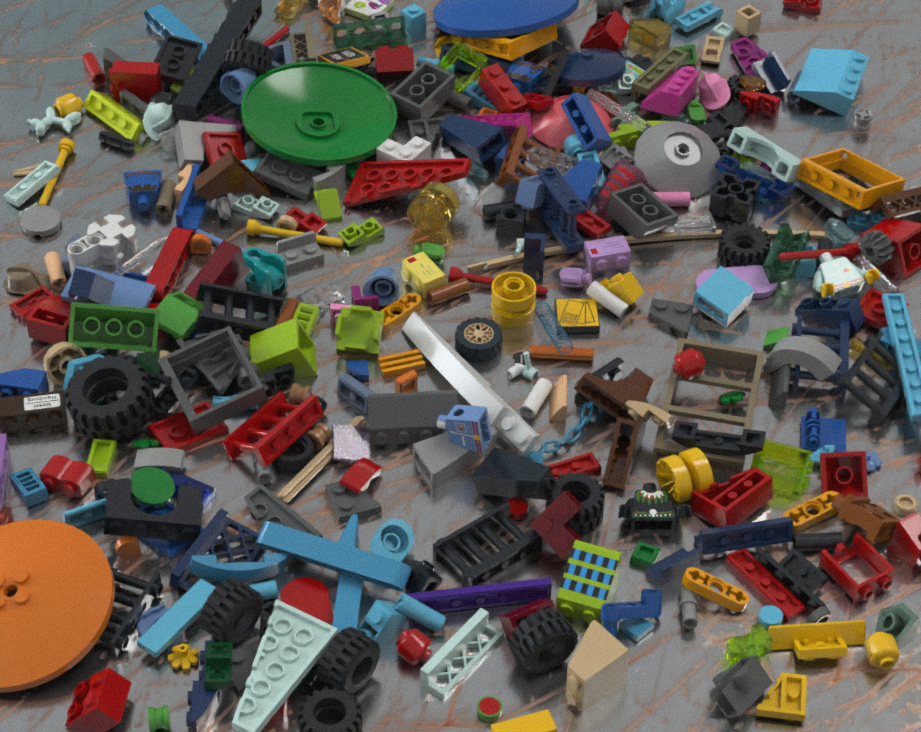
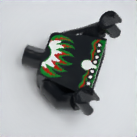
[618,482,691,533]

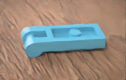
[674,1,723,32]

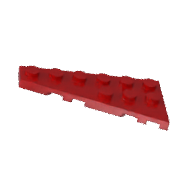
[343,158,472,208]

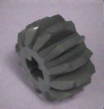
[859,229,895,266]

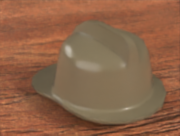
[3,263,52,296]

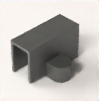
[710,655,773,718]

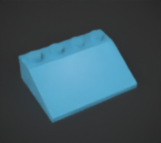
[793,48,870,116]

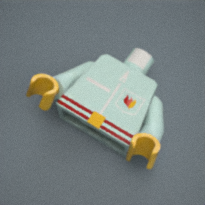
[813,252,880,299]

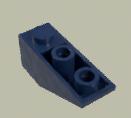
[795,297,866,332]

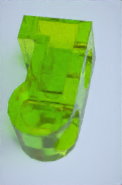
[725,622,773,665]

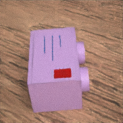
[583,235,631,273]

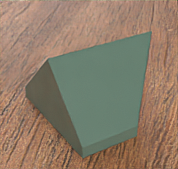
[875,602,920,650]

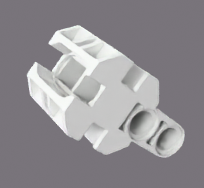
[67,214,140,275]

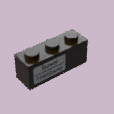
[0,390,68,433]

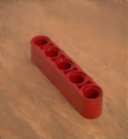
[146,227,195,302]

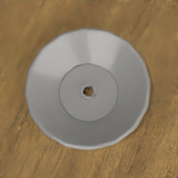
[634,121,722,198]

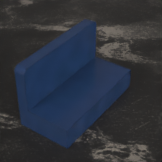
[751,50,791,96]
[523,233,546,281]
[646,548,700,589]

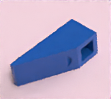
[0,368,49,398]

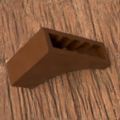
[193,151,271,202]
[574,368,654,420]
[602,417,647,489]

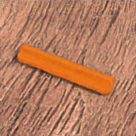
[530,345,594,361]

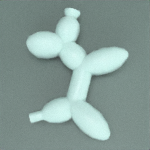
[27,107,82,137]

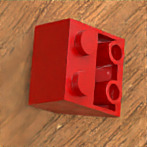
[374,45,414,75]
[65,667,132,732]

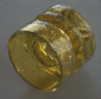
[407,182,460,236]

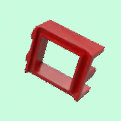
[819,532,895,604]

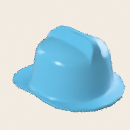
[370,518,414,562]

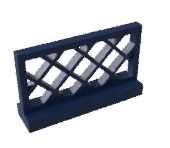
[169,508,263,591]

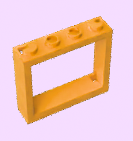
[458,23,558,61]
[796,148,906,210]

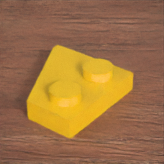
[756,672,807,721]

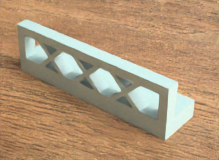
[420,608,504,699]

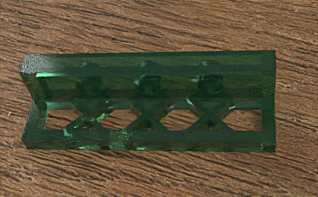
[332,16,408,51]
[763,223,811,284]

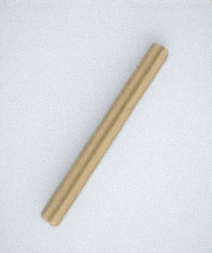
[277,416,367,504]

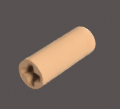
[44,251,67,290]

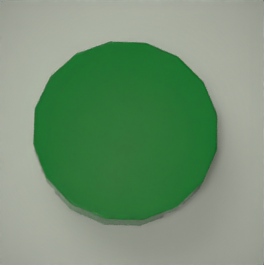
[130,467,175,509]

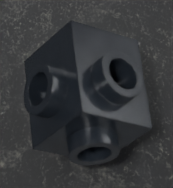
[405,559,443,593]

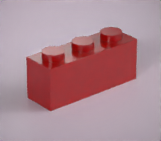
[478,63,528,114]

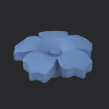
[861,450,883,472]

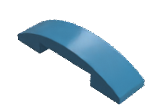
[189,553,288,583]

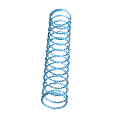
[535,302,573,355]

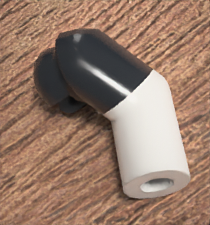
[506,352,525,379]

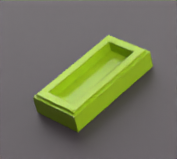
[87,439,117,479]

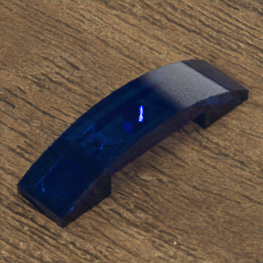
[714,153,795,200]

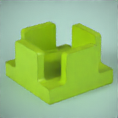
[335,305,385,355]

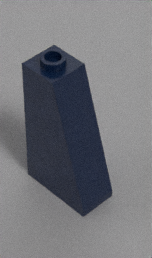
[439,114,507,164]

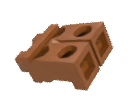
[831,494,900,543]

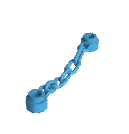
[524,401,599,464]

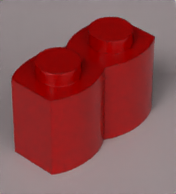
[39,455,95,497]

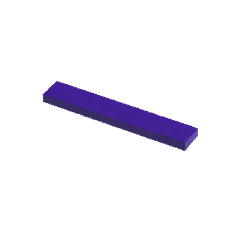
[407,578,552,612]

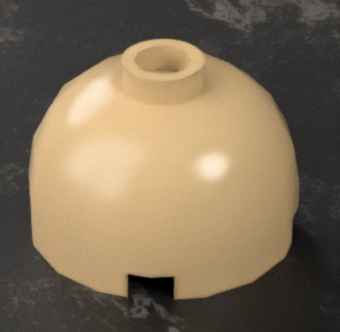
[43,342,87,385]

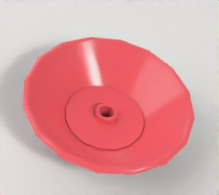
[530,95,615,151]

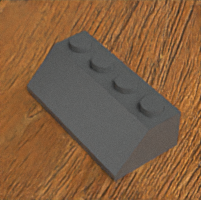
[368,390,459,445]

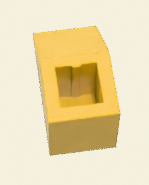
[599,271,645,305]

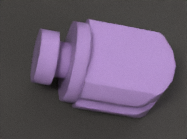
[559,267,592,288]

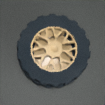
[455,317,503,362]

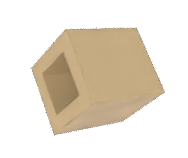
[734,5,762,37]

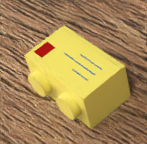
[401,252,445,299]

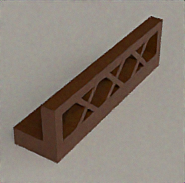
[869,187,921,220]

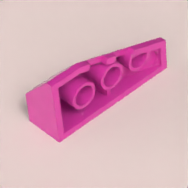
[460,113,533,141]

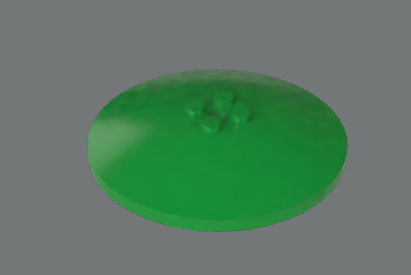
[241,61,397,166]

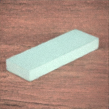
[3,160,61,207]

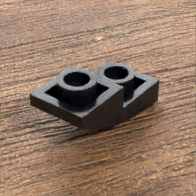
[258,363,295,397]

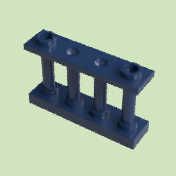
[536,166,587,254]
[789,315,849,395]

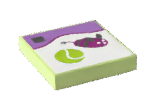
[344,0,394,22]

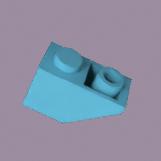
[357,599,408,646]

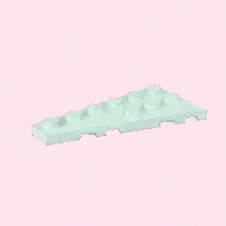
[232,599,338,732]

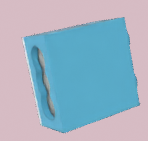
[692,266,754,328]

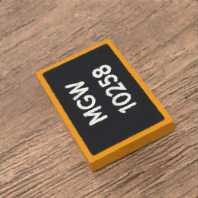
[317,47,371,68]

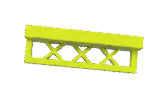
[83,90,145,142]

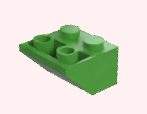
[156,291,213,340]

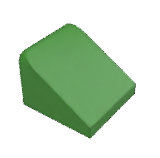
[763,327,789,350]

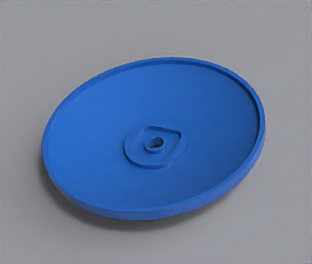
[433,0,579,38]

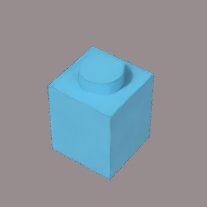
[401,4,426,37]

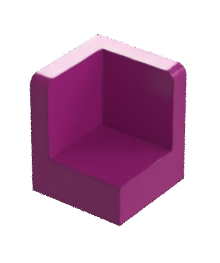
[351,285,379,311]

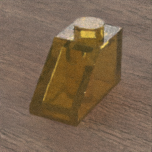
[628,18,672,50]

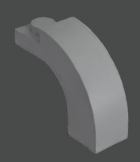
[763,336,842,381]

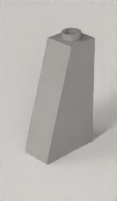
[413,425,498,490]

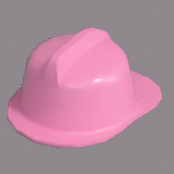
[698,72,731,110]

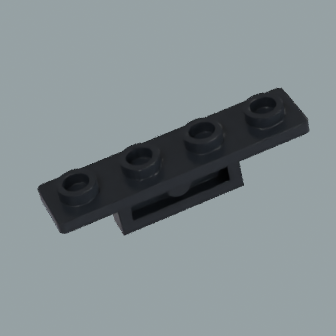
[755,546,829,610]

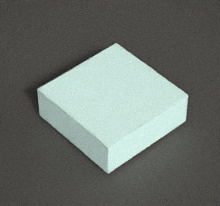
[710,22,736,42]

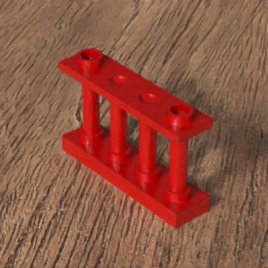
[221,391,324,467]

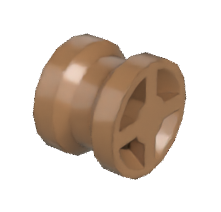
[289,383,313,405]
[305,422,333,451]

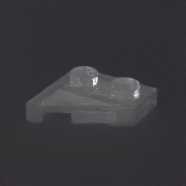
[673,206,717,236]

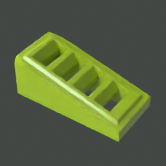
[293,303,320,336]

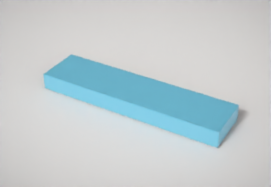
[137,578,216,658]

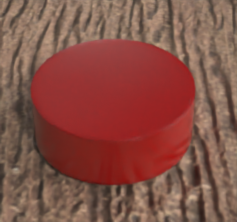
[506,497,528,520]

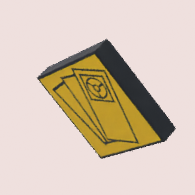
[554,298,600,333]

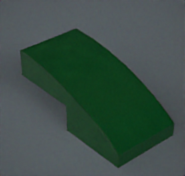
[204,642,233,690]

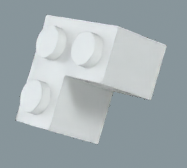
[376,136,431,161]

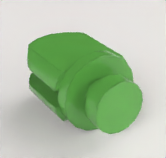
[686,100,706,127]
[413,242,445,265]

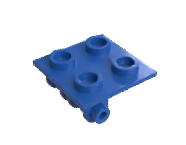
[801,408,846,452]

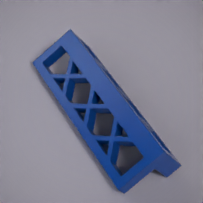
[175,164,209,232]

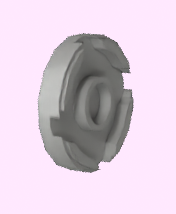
[20,205,61,237]

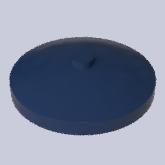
[557,48,626,87]

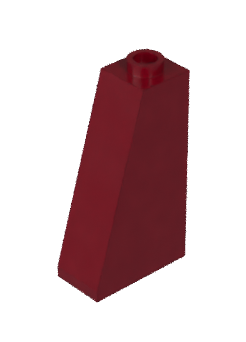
[183,240,250,306]

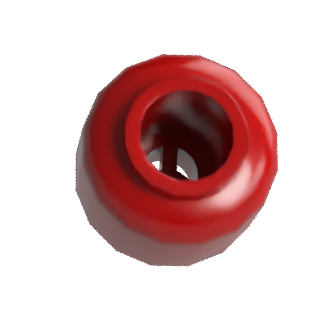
[672,348,707,381]
[395,628,433,665]

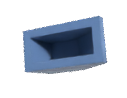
[515,175,546,210]

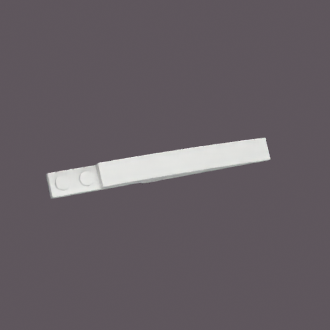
[401,312,541,454]

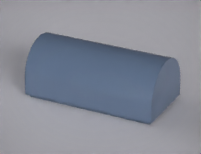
[337,373,376,415]

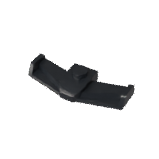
[695,98,748,139]

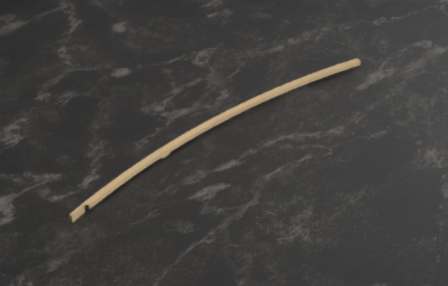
[467,229,825,274]

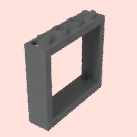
[158,326,269,434]

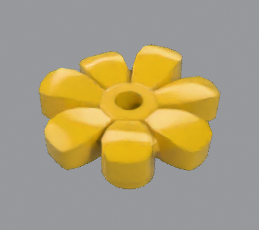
[168,644,199,672]

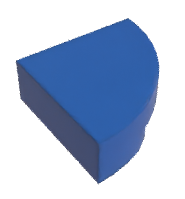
[346,360,369,381]

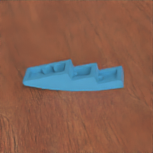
[332,573,364,633]

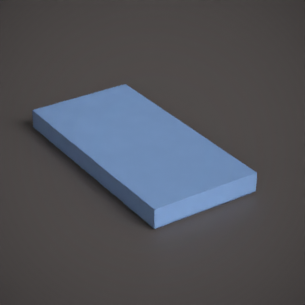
[60,265,156,308]

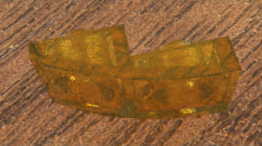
[274,0,310,19]

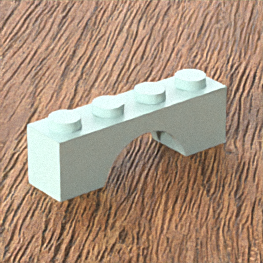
[726,126,801,183]

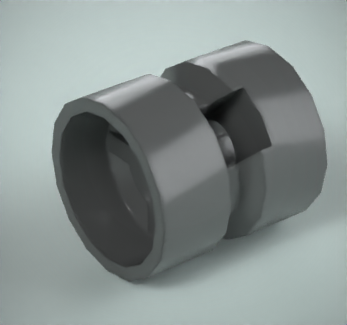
[597,0,625,16]

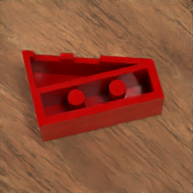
[691,467,773,527]

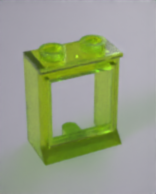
[750,439,814,498]

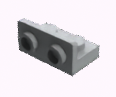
[599,143,638,182]
[276,231,324,271]

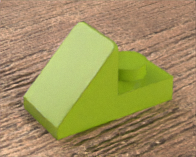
[313,188,342,222]

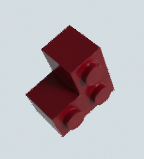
[530,490,585,559]

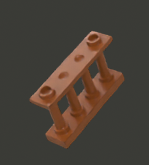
[496,123,561,203]

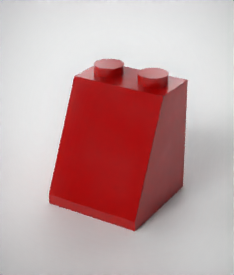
[860,218,921,279]

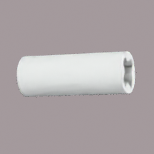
[586,280,629,318]
[520,378,553,419]

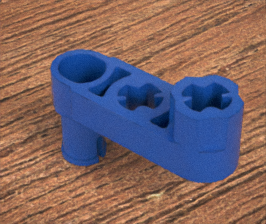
[601,589,663,638]

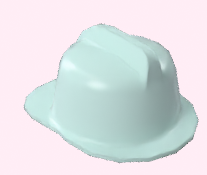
[143,102,174,141]

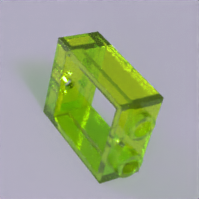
[437,41,488,94]

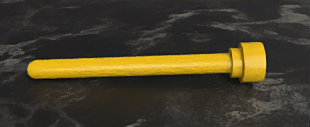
[38,138,75,206]
[246,219,343,247]

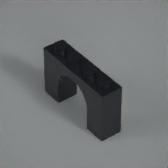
[103,479,202,542]

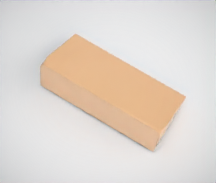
[549,375,567,422]

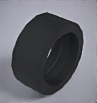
[272,433,314,473]

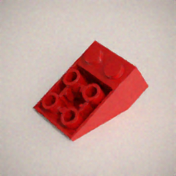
[26,295,71,344]

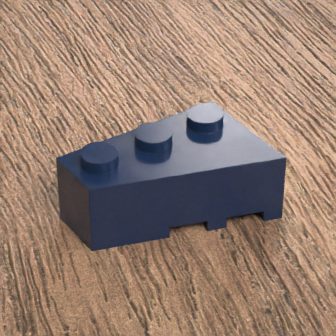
[68,268,115,305]

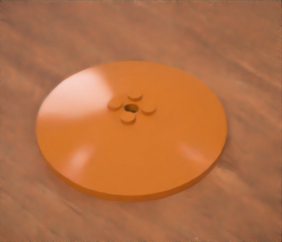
[0,519,115,693]

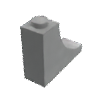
[174,121,237,171]

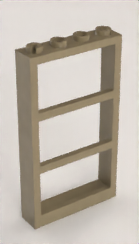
[652,338,765,477]

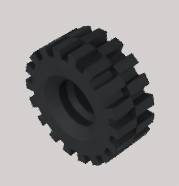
[718,222,771,267]

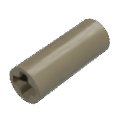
[155,179,177,216]

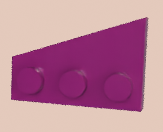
[730,36,768,79]

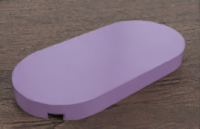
[695,265,778,299]

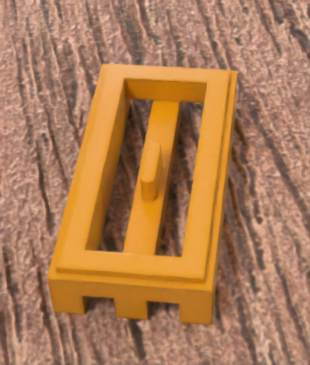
[378,349,425,378]

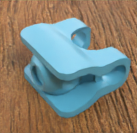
[646,0,686,26]

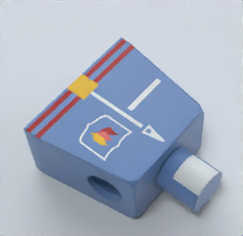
[437,405,492,454]

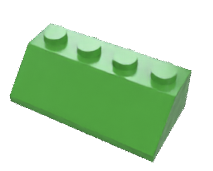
[68,302,160,353]

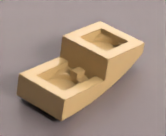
[701,35,725,64]

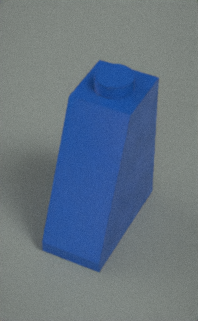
[563,159,603,209]

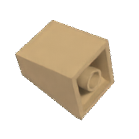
[565,620,629,712]

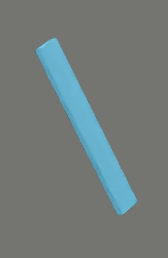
[882,293,921,421]

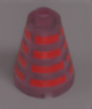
[594,159,647,213]

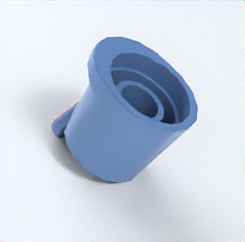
[220,67,257,104]
[363,267,399,307]

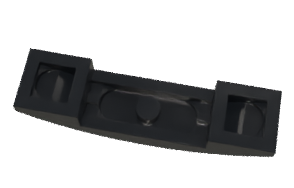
[672,421,766,456]

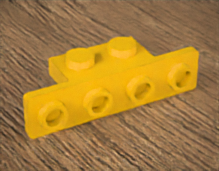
[768,620,866,661]

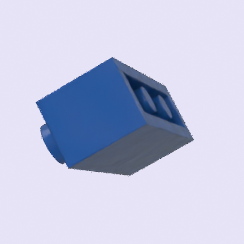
[561,92,612,154]

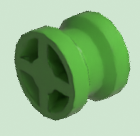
[148,705,171,732]

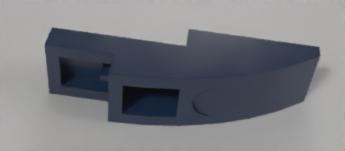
[186,640,223,732]

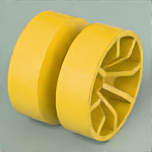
[491,272,536,328]
[656,447,714,504]

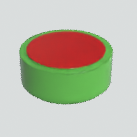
[477,696,502,722]

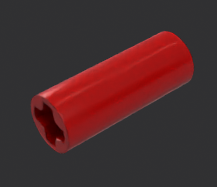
[82,52,106,85]

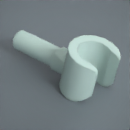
[514,238,524,256]
[522,351,539,381]

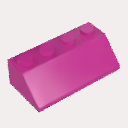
[640,66,700,117]

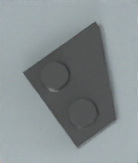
[648,298,694,338]

